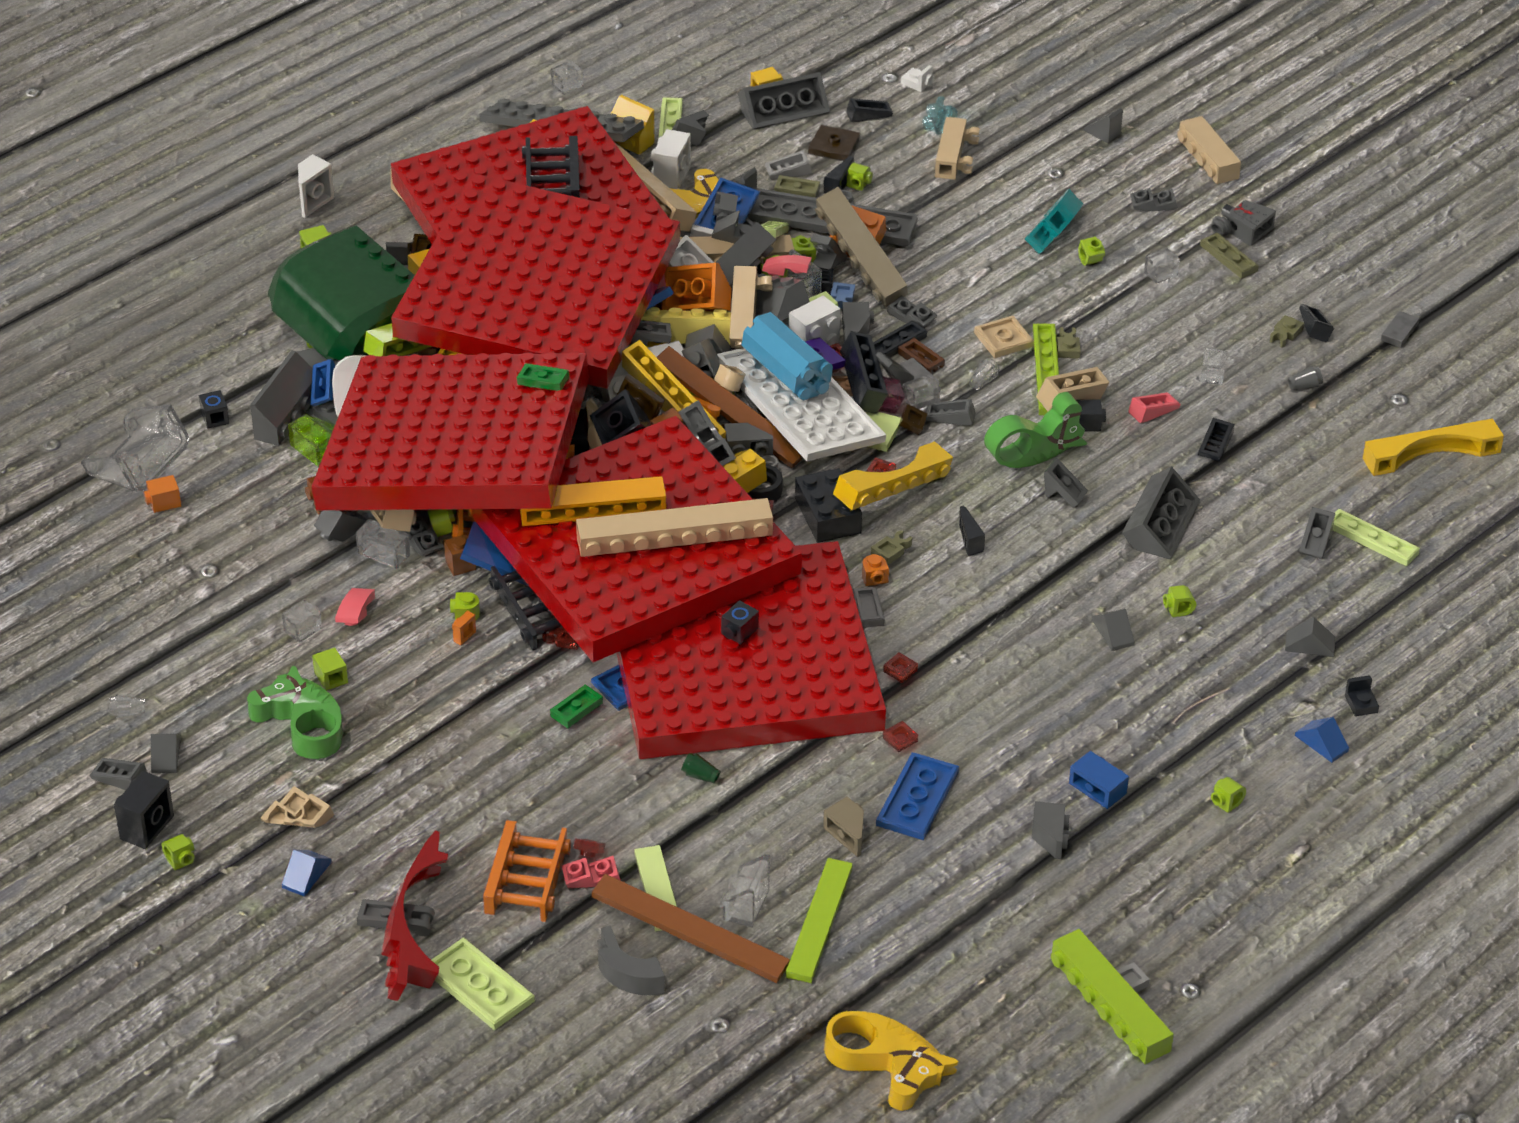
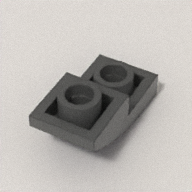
[1130,188,1178,211]
[887,295,937,328]
[401,515,444,557]

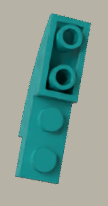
[1024,189,1084,254]

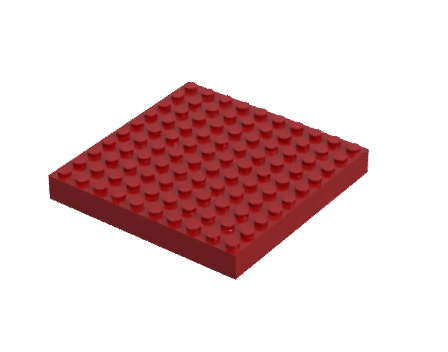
[391,106,669,244]
[391,173,680,389]
[311,352,590,511]
[472,416,802,663]
[617,541,886,759]

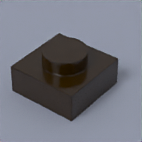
[899,404,928,435]

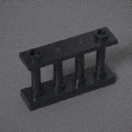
[522,136,580,198]
[489,566,562,650]

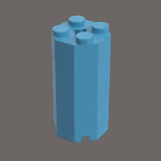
[741,312,833,400]

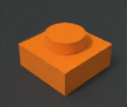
[452,611,476,645]

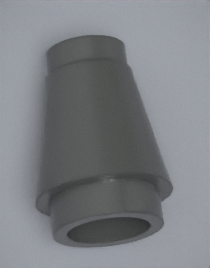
[1288,366,1323,390]

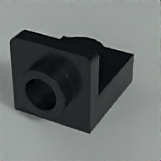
[1345,675,1379,717]

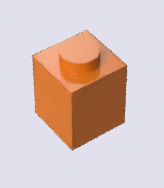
[144,475,181,513]

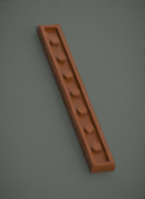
[657,346,803,469]
[592,874,790,983]

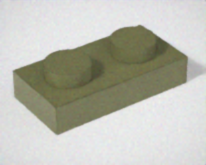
[774,175,820,198]

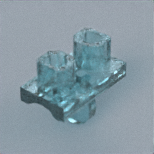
[922,96,958,135]

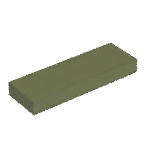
[1200,233,1259,279]

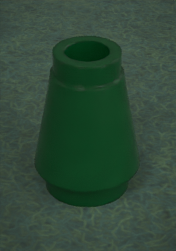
[681,753,721,784]

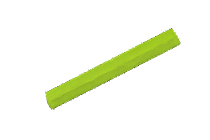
[1033,324,1059,415]
[786,858,853,983]

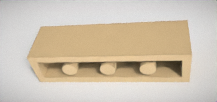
[1177,116,1241,184]

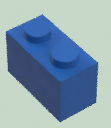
[1069,751,1129,809]

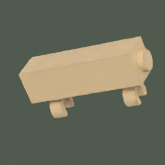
[935,117,980,180]
[729,266,773,349]

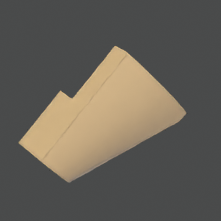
[586,398,602,449]
[261,786,334,828]

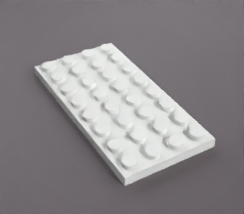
[717,348,886,461]

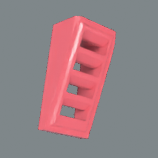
[1129,392,1181,423]

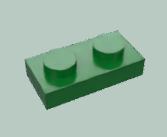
[517,363,570,391]
[550,684,603,729]

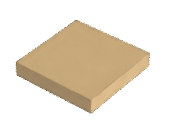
[974,316,1034,358]

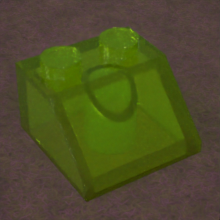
[288,414,334,467]

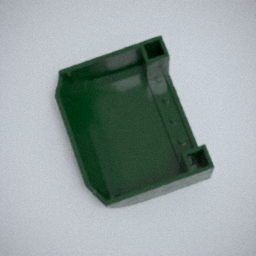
[268,225,415,361]

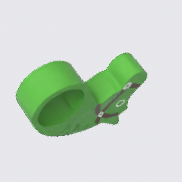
[984,392,1087,468]
[247,666,343,759]

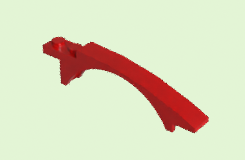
[381,830,448,1001]

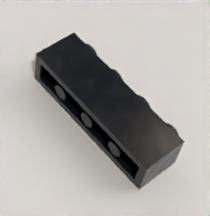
[840,331,888,414]

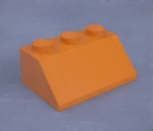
[662,262,732,312]

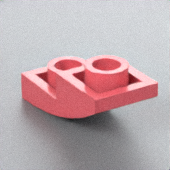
[762,255,811,276]
[335,588,375,626]
[561,856,621,888]

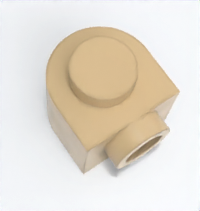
[714,364,746,394]

